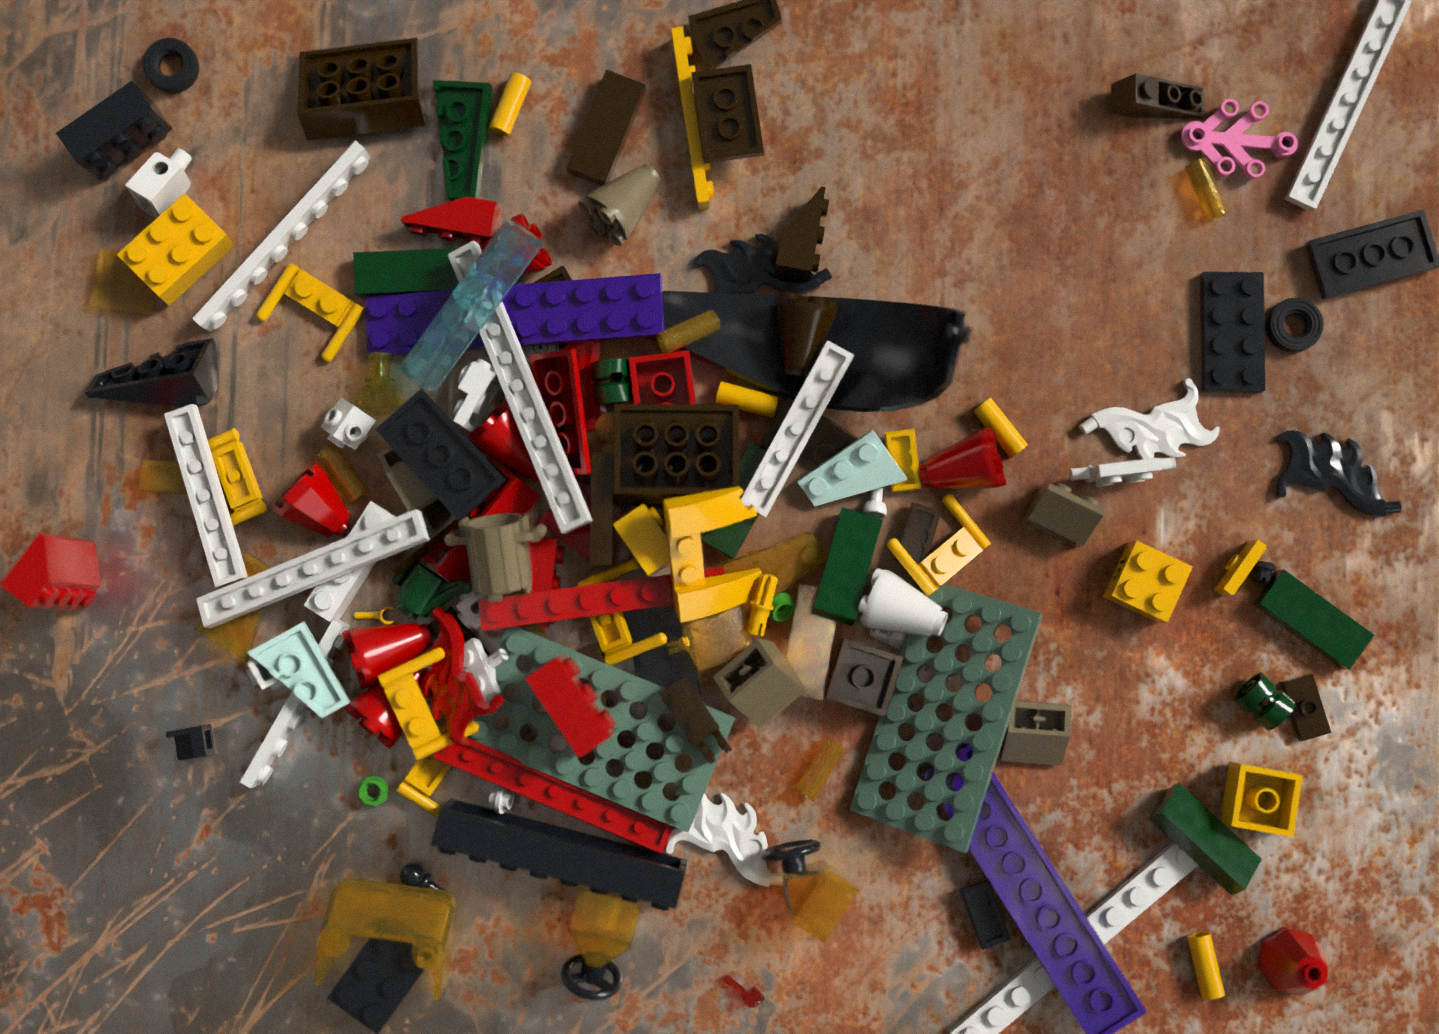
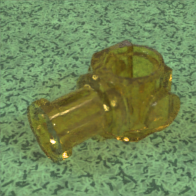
[358,352,404,415]

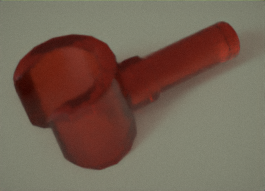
[723,974,764,1008]

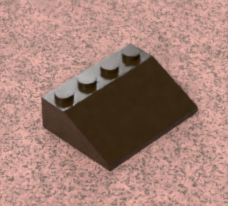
[297,38,426,141]
[613,404,739,504]

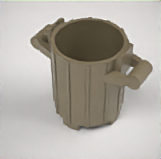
[445,513,547,602]

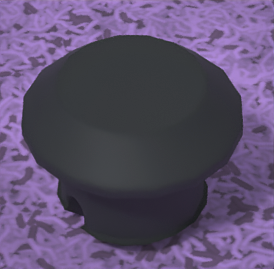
[1252,561,1277,584]

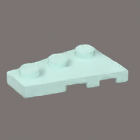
[797,429,907,506]
[247,621,350,718]

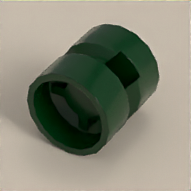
[590,358,634,405]
[1234,672,1295,731]

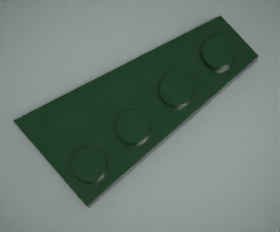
[433,80,493,201]

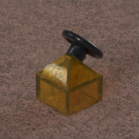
[760,839,859,944]
[561,890,641,1000]

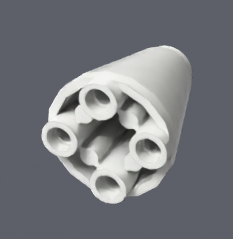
[858,568,948,636]

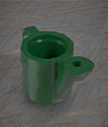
[392,561,472,620]

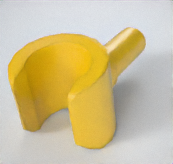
[354,606,396,624]

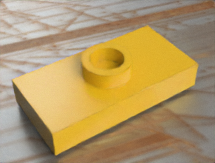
[884,428,922,492]
[1214,540,1267,596]

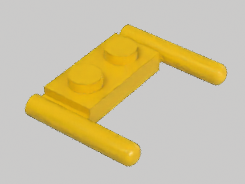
[256,262,365,362]
[208,428,267,526]
[887,494,991,596]
[578,558,667,665]
[378,648,479,760]
[396,718,451,818]

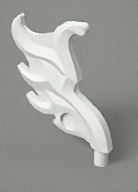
[1079,378,1220,460]
[666,789,786,887]

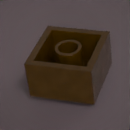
[824,639,903,717]

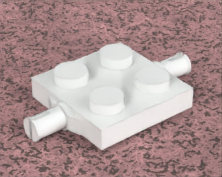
[1069,457,1176,487]
[426,638,508,716]

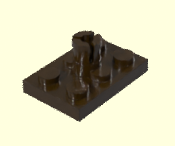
[691,64,764,164]

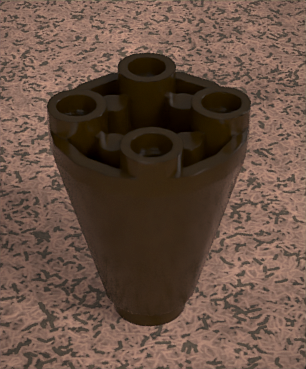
[777,291,838,377]

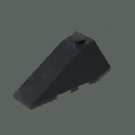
[85,338,219,407]

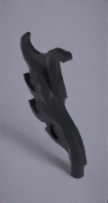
[693,234,832,294]
[1276,430,1401,516]

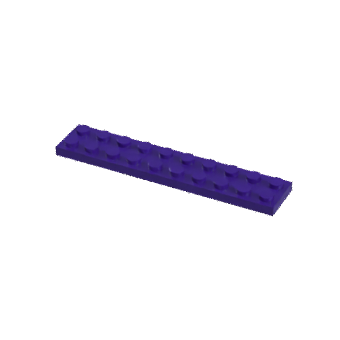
[365,273,665,357]
[921,744,1147,1034]

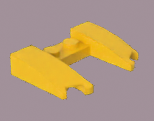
[663,486,762,623]

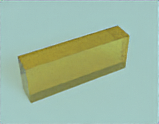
[785,584,836,700]

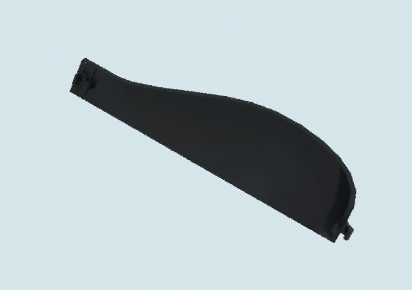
[645,290,972,412]

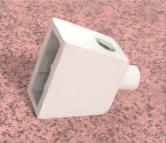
[125,148,192,218]

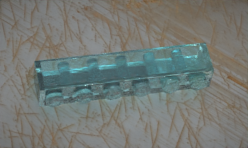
[398,218,544,391]

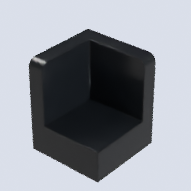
[166,724,216,760]

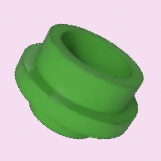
[769,592,795,622]
[358,776,389,807]

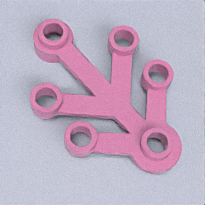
[1181,99,1298,180]

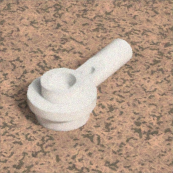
[489,784,515,814]

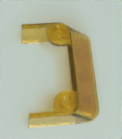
[314,878,457,1001]

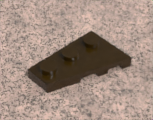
[688,0,782,70]
[758,396,858,463]
[382,499,473,575]

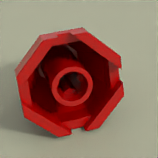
[272,461,350,538]
[1257,927,1329,996]

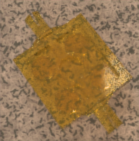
[665,605,767,672]

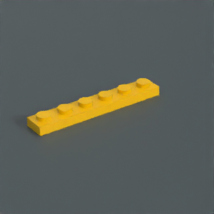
[671,27,715,211]

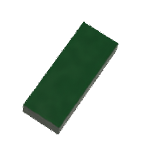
[353,248,460,298]
[700,443,767,559]
[811,507,883,626]
[1253,570,1374,670]
[1148,783,1262,896]

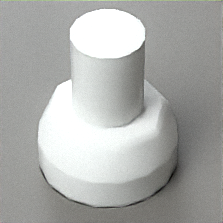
[862,487,887,518]

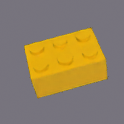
[117,193,236,306]

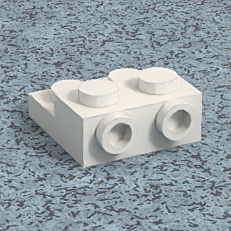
[453,358,501,433]

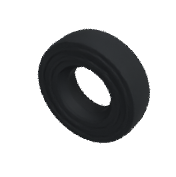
[143,38,199,93]
[1266,298,1323,352]

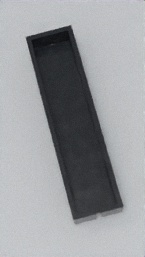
[431,798,687,911]

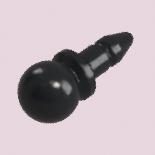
[400,863,452,903]

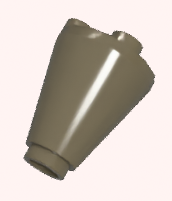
[578,164,661,246]

